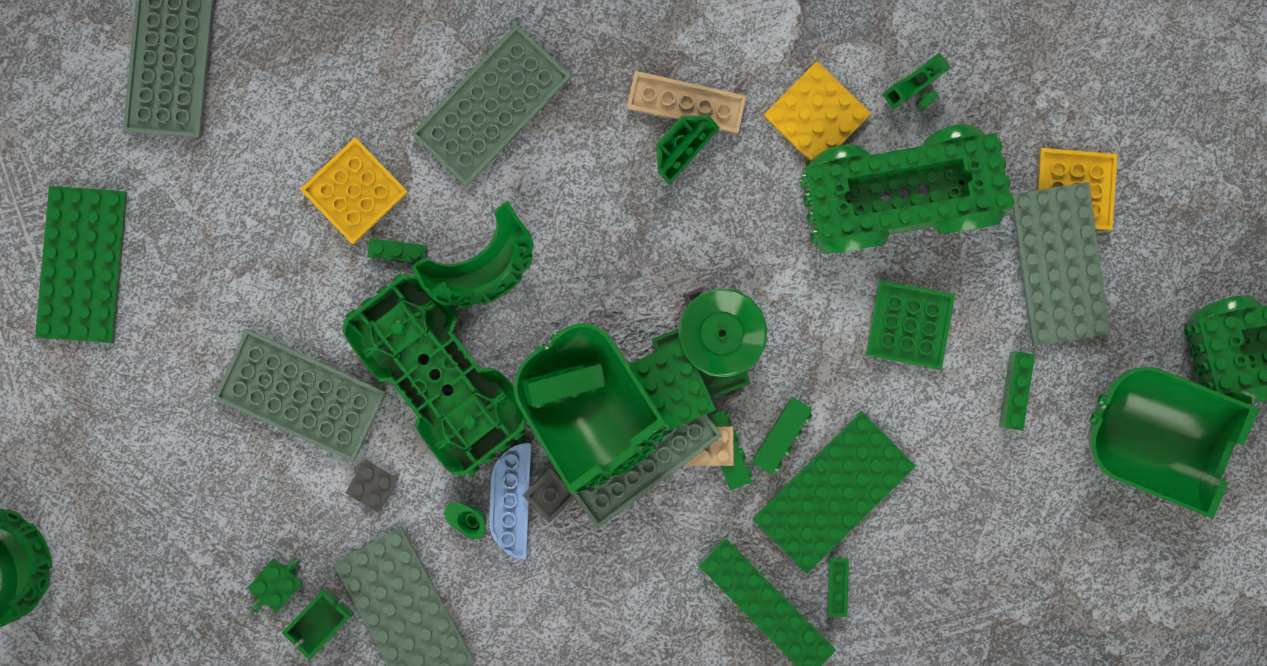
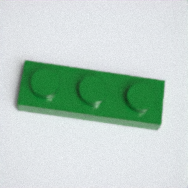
[367,238,427,264]
[827,557,849,617]

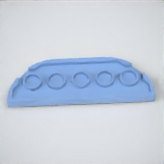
[489,443,532,559]

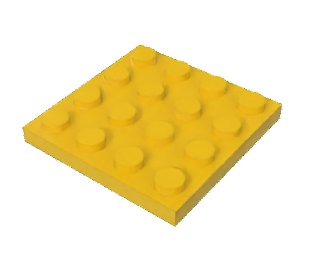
[763,61,871,162]
[300,137,409,245]
[1037,148,1118,231]

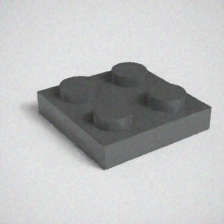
[345,460,399,512]
[522,468,575,523]

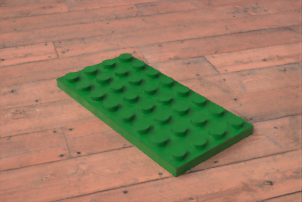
[35,186,127,343]
[752,411,916,574]

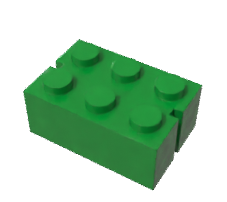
[282,587,355,660]

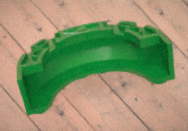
[411,201,534,308]
[0,509,52,628]

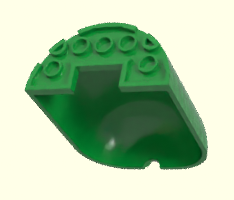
[514,323,670,494]
[1088,367,1259,519]

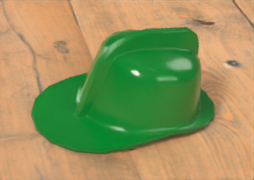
[444,502,487,539]

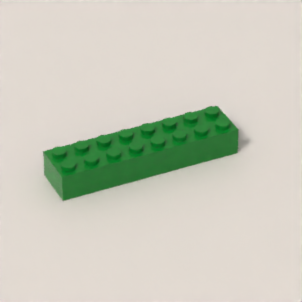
[697,536,836,666]

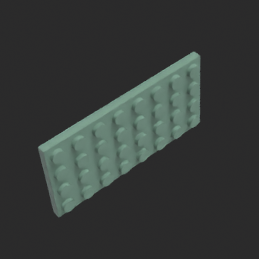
[123,0,214,138]
[411,24,572,187]
[1012,182,1110,346]
[214,329,386,462]
[553,414,722,529]
[333,526,475,666]

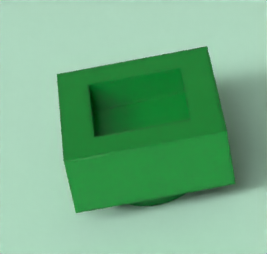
[916,90,939,112]

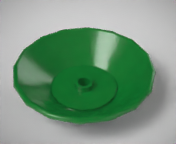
[678,288,768,377]

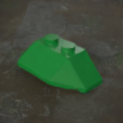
[656,115,720,185]

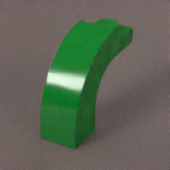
[882,53,951,109]

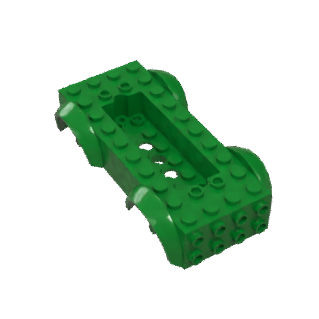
[799,124,1014,254]
[342,273,528,477]
[1184,295,1267,404]

